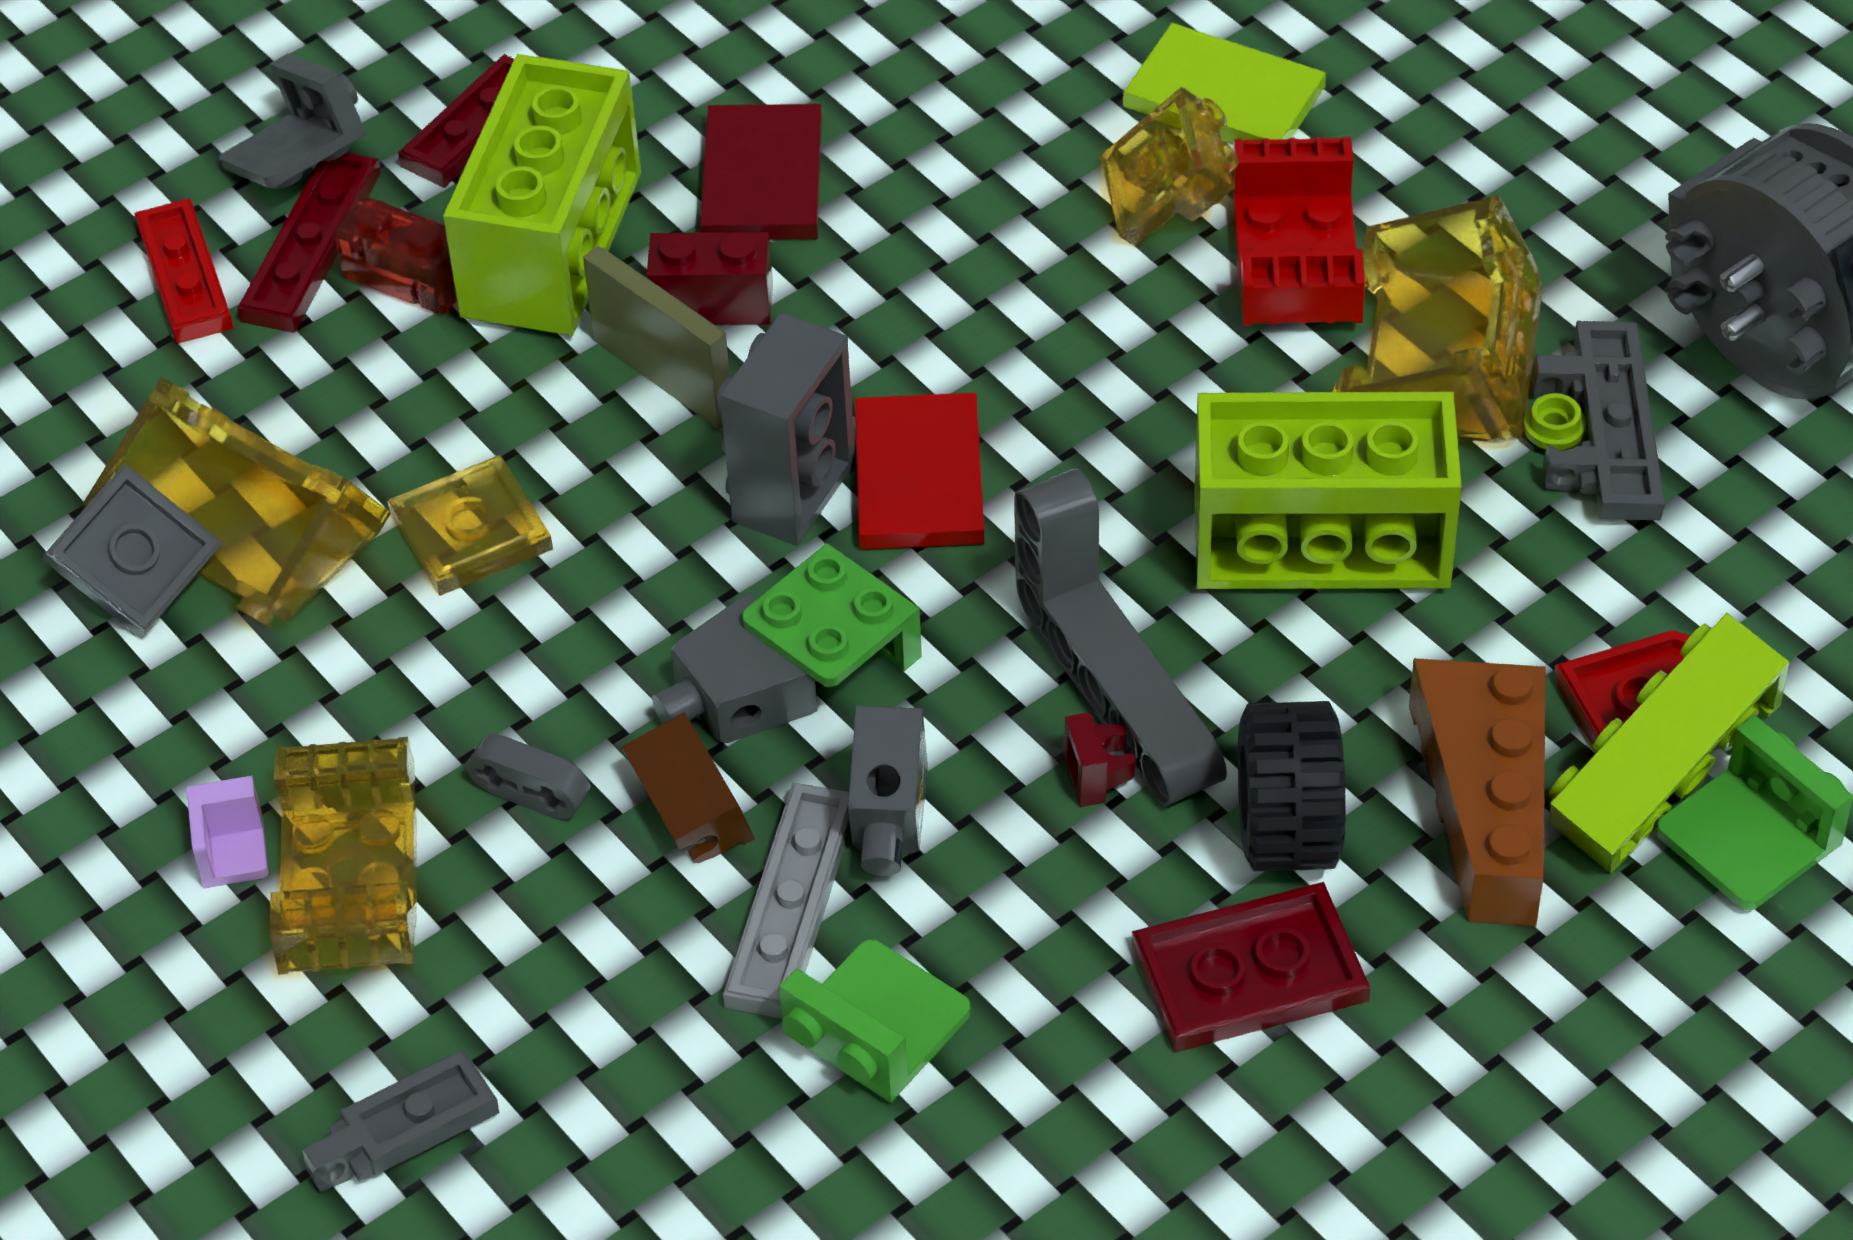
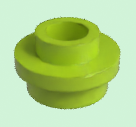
[1523,393,1586,450]

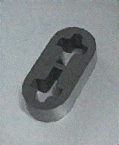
[466,734,590,820]

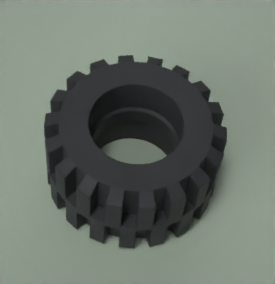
[1238,701,1346,871]

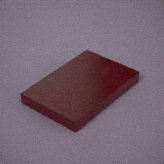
[700,104,822,240]
[1132,882,1371,1053]

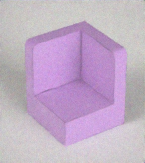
[186,776,269,889]

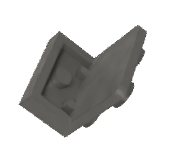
[219,54,366,189]

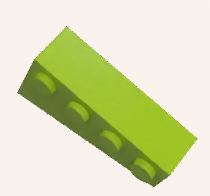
[1548,612,1789,874]

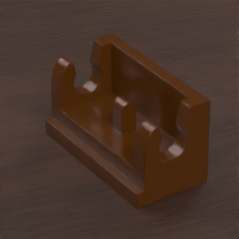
[622,712,755,863]

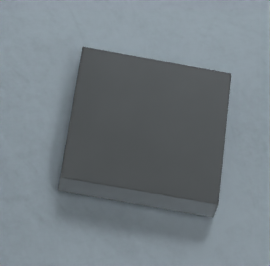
[42,463,223,639]

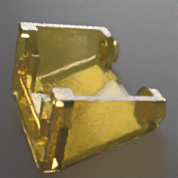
[1334,195,1542,444]
[82,377,391,627]

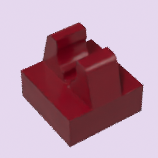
[1063,712,1136,807]

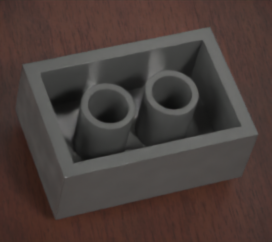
[717,312,856,546]

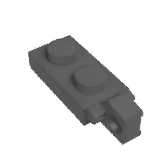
[302,1050,499,1192]

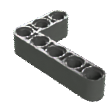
[1014,468,1227,806]

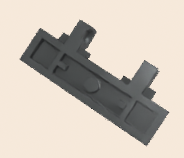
[1531,321,1665,520]

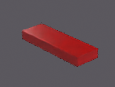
[134,198,234,344]

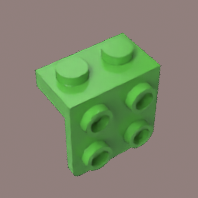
[742,543,922,687]
[1657,715,1853,910]
[779,940,971,1103]

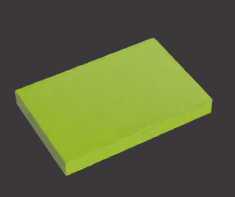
[1123,23,1326,143]

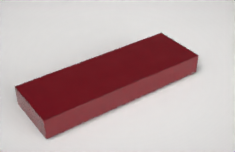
[398,54,514,188]

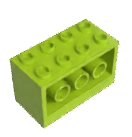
[443,54,641,336]
[1194,392,1462,589]

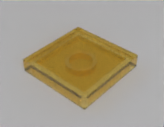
[388,455,553,596]

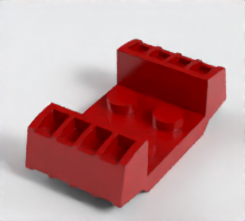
[1232,136,1365,326]

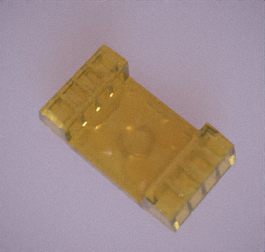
[270,737,417,975]

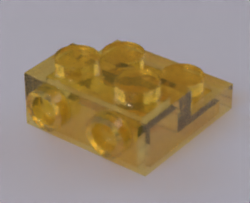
[1099,86,1239,246]

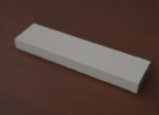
[723,782,851,1019]

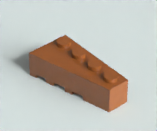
[1409,658,1546,927]

